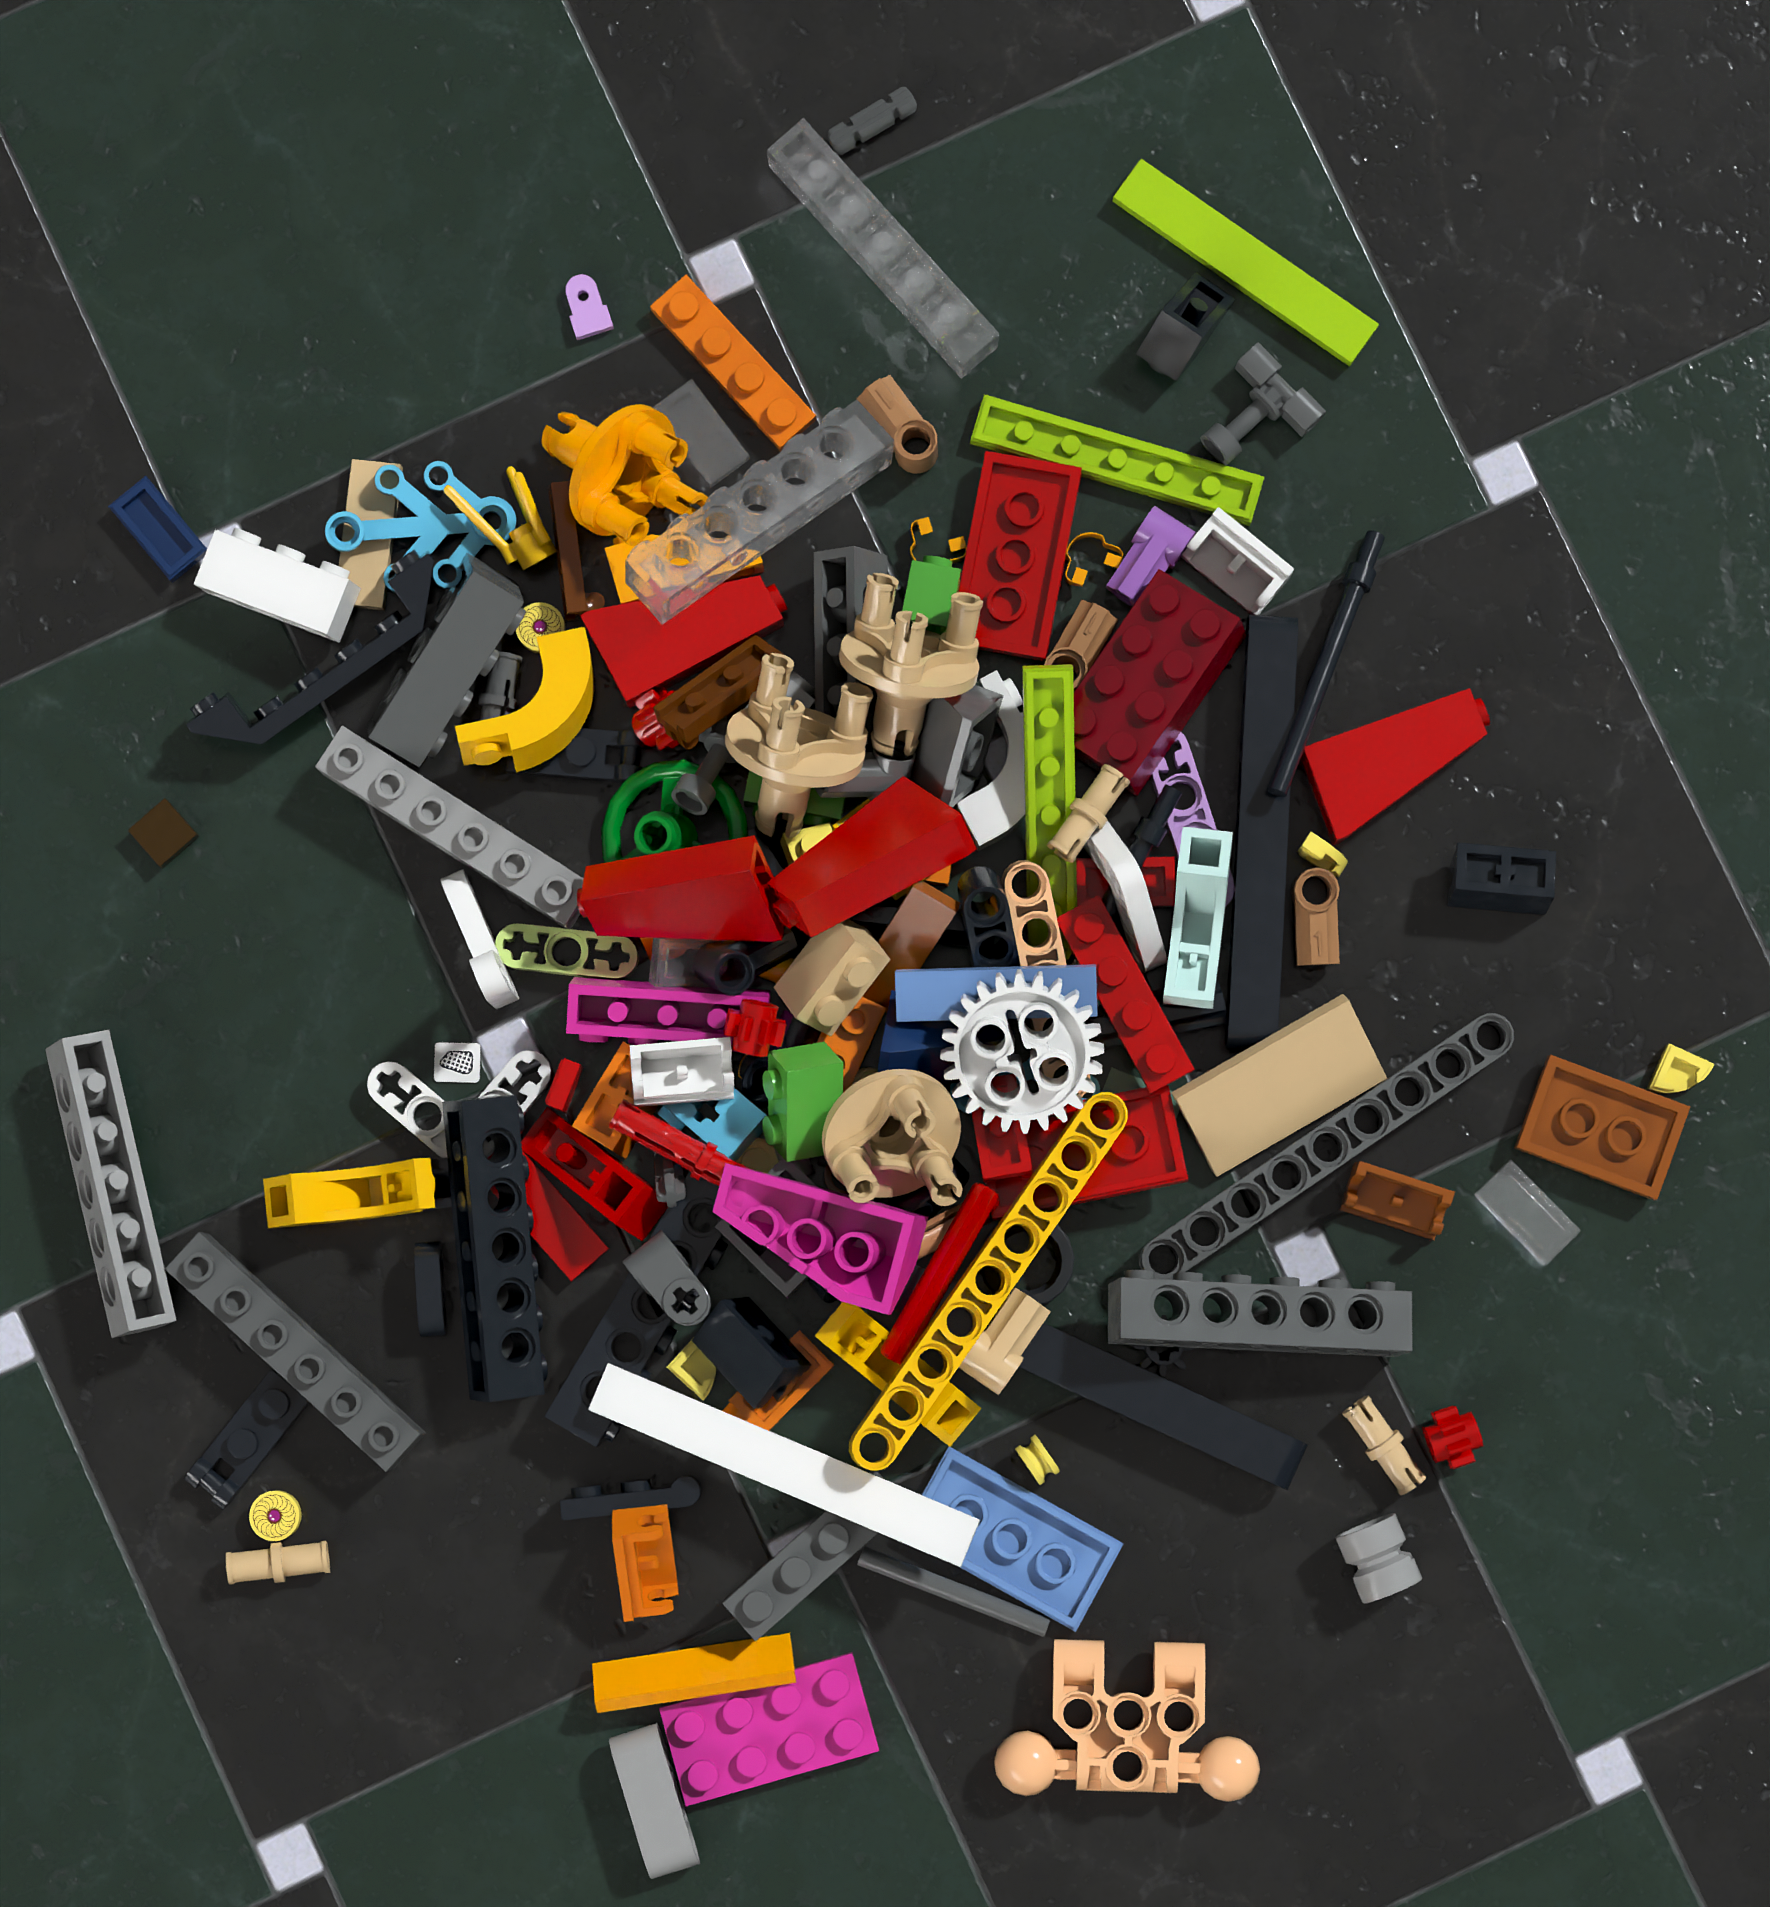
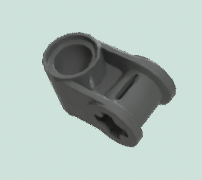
[622,1230,711,1326]

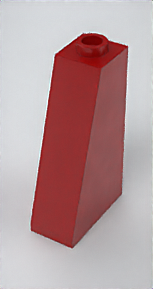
[580,575,787,709]
[1300,688,1490,845]
[767,776,977,938]
[577,835,784,942]

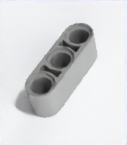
[609,1723,700,1879]

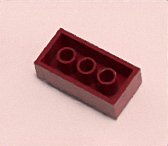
[1074,569,1247,796]

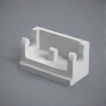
[1181,507,1294,615]
[630,1037,734,1107]

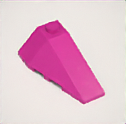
[713,1163,929,1315]

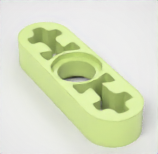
[495,923,639,980]

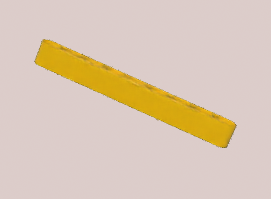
[849,1092,1128,1471]

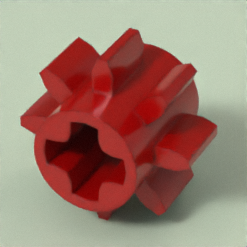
[632,687,679,750]
[723,999,787,1057]
[1423,1406,1483,1469]

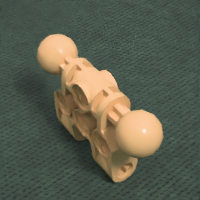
[994,1639,1260,1802]

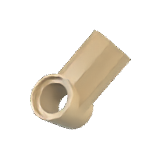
[958,1287,1051,1395]

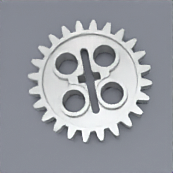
[940,969,1104,1134]

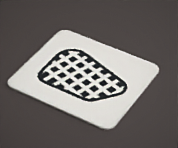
[434,1042,481,1083]

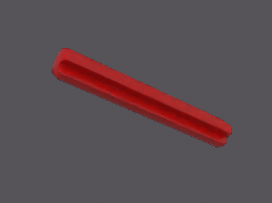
[881,1182,998,1365]

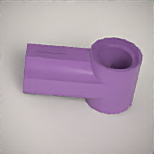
[1106,506,1196,607]

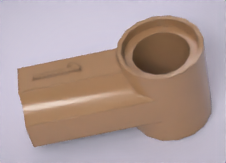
[856,375,938,474]
[1044,600,1118,692]
[1290,868,1340,966]

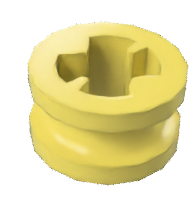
[1015,1435,1060,1485]

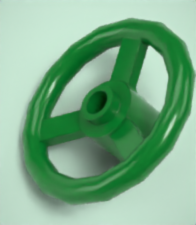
[601,759,748,863]

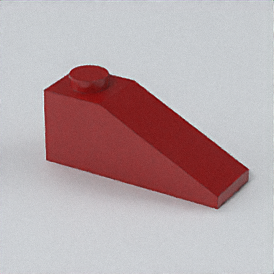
[521,1107,668,1241]

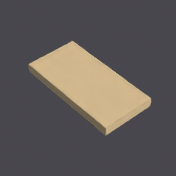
[1171,994,1387,1177]

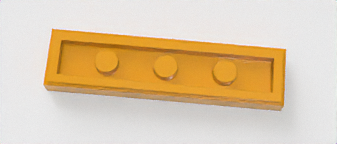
[592,1633,796,1713]

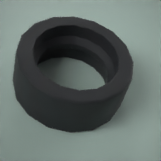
[980,1224,1074,1305]

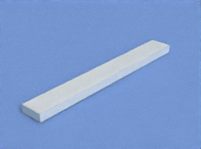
[588,1363,980,1567]

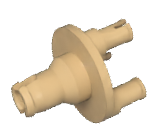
[839,573,983,756]
[725,653,873,839]
[822,1067,962,1206]

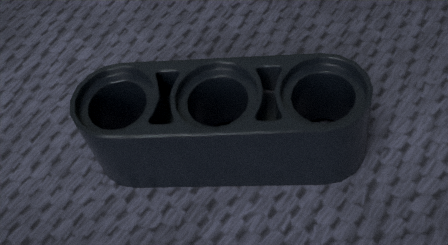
[957,866,1020,968]

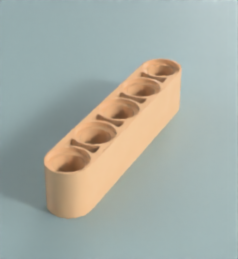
[1001,860,1090,1098]

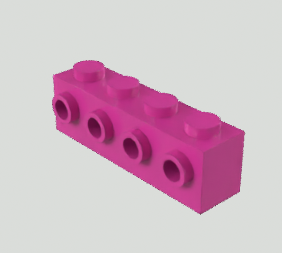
[566,977,771,1052]

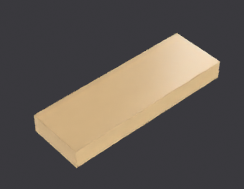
[339,459,403,611]

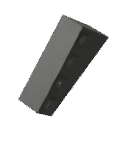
[366,553,526,767]

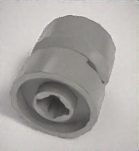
[1335,1513,1422,1603]

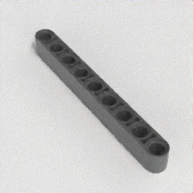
[1139,1013,1514,1280]

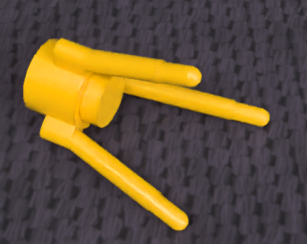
[443,466,557,570]

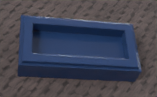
[108,476,207,583]

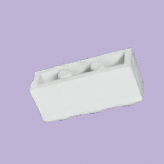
[194,528,361,643]

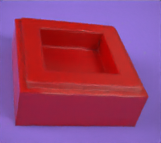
[545,1058,584,1113]

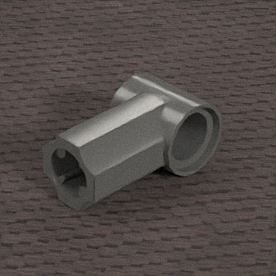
[815,743,916,801]

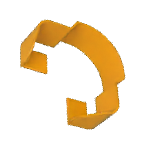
[910,517,967,564]
[1065,532,1123,587]

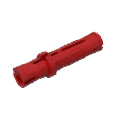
[608,1099,753,1186]

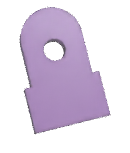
[566,274,614,340]

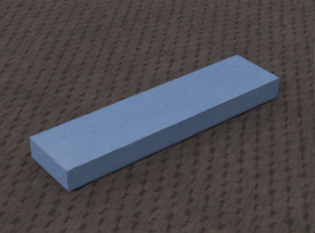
[895,964,1098,1022]

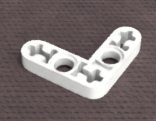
[1083,821,1167,973]
[440,869,519,1009]
[367,1050,553,1158]

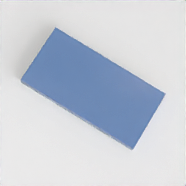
[922,1446,1123,1632]

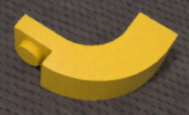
[455,627,594,772]
[263,1158,435,1228]
[815,1302,982,1447]

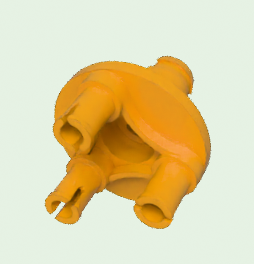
[542,404,709,546]

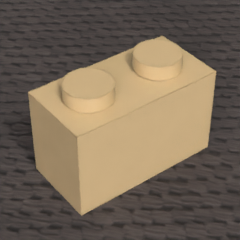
[773,919,891,1036]

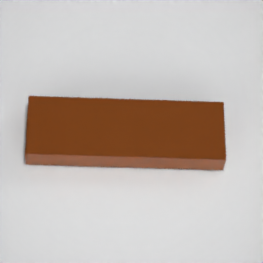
[862,880,961,1013]

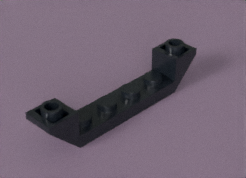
[186,549,434,744]

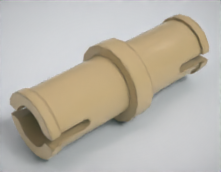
[1047,764,1130,863]
[1342,1395,1426,1495]
[226,1541,330,1584]

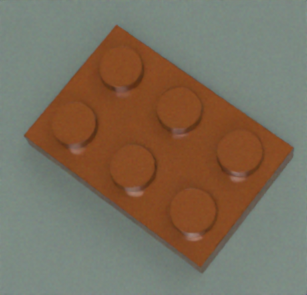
[1514,1055,1690,1200]

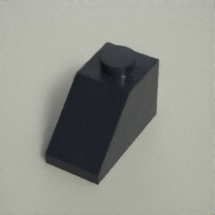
[1136,272,1236,381]

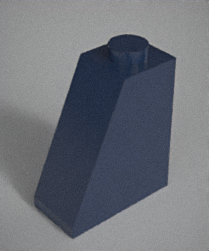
[877,990,1015,1085]

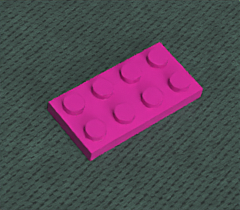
[659,1652,879,1806]

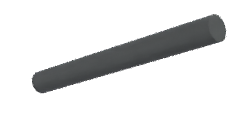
[857,1546,1051,1637]

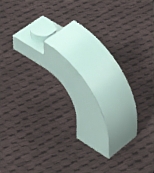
[1163,827,1233,1009]

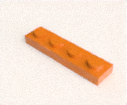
[650,274,817,452]

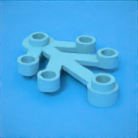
[325,461,516,592]

